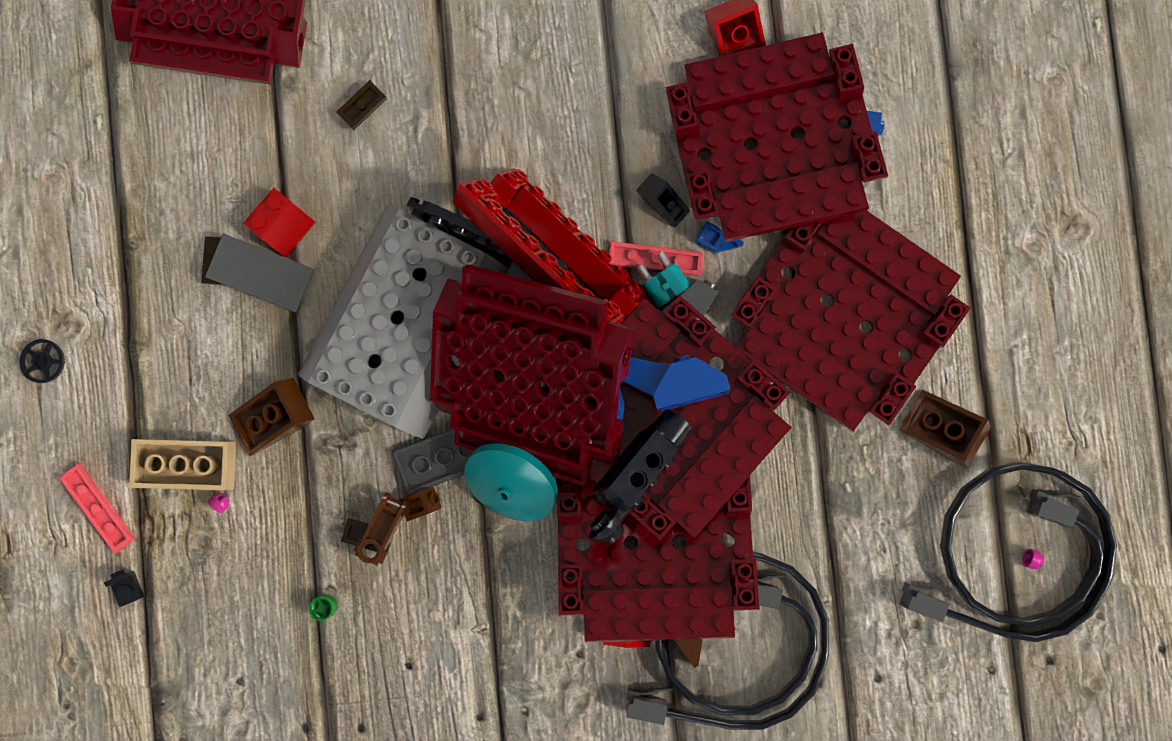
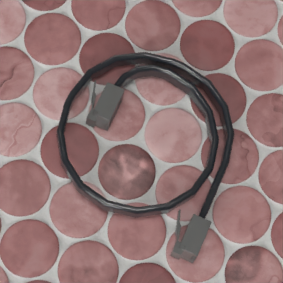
[899,462,1117,642]
[626,552,829,730]

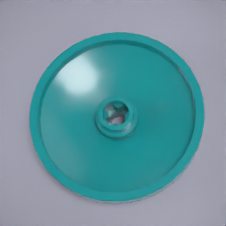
[464,443,558,521]

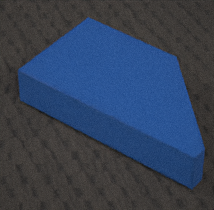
[695,221,744,254]

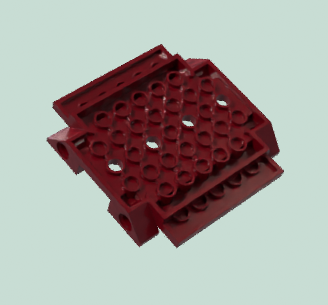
[111,0,307,85]
[666,32,888,242]
[730,211,971,432]
[430,264,634,487]
[587,295,792,540]
[556,476,760,642]

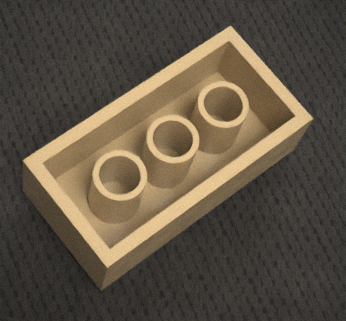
[129,439,236,490]

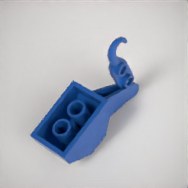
[617,355,731,436]

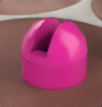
[207,493,229,514]
[1022,548,1044,569]

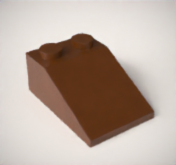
[228,378,315,456]
[900,389,991,469]

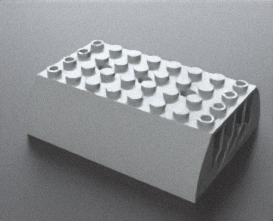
[297,206,509,439]

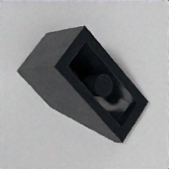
[636,173,690,228]

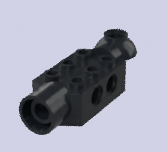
[588,409,692,545]

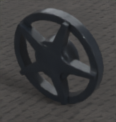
[19,339,65,383]

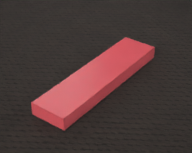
[609,241,704,277]
[59,463,136,554]

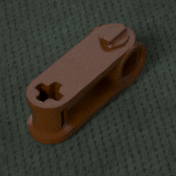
[354,492,408,566]

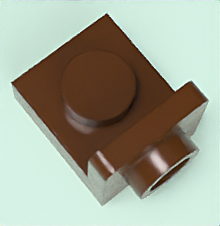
[399,487,441,522]

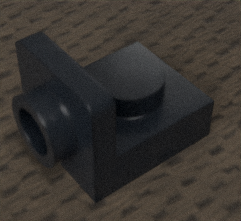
[104,569,145,608]

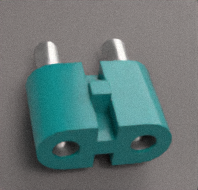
[636,251,691,308]

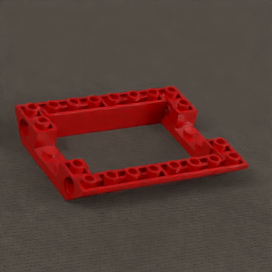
[452,168,649,329]

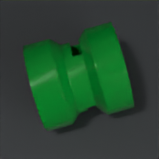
[309,594,338,621]

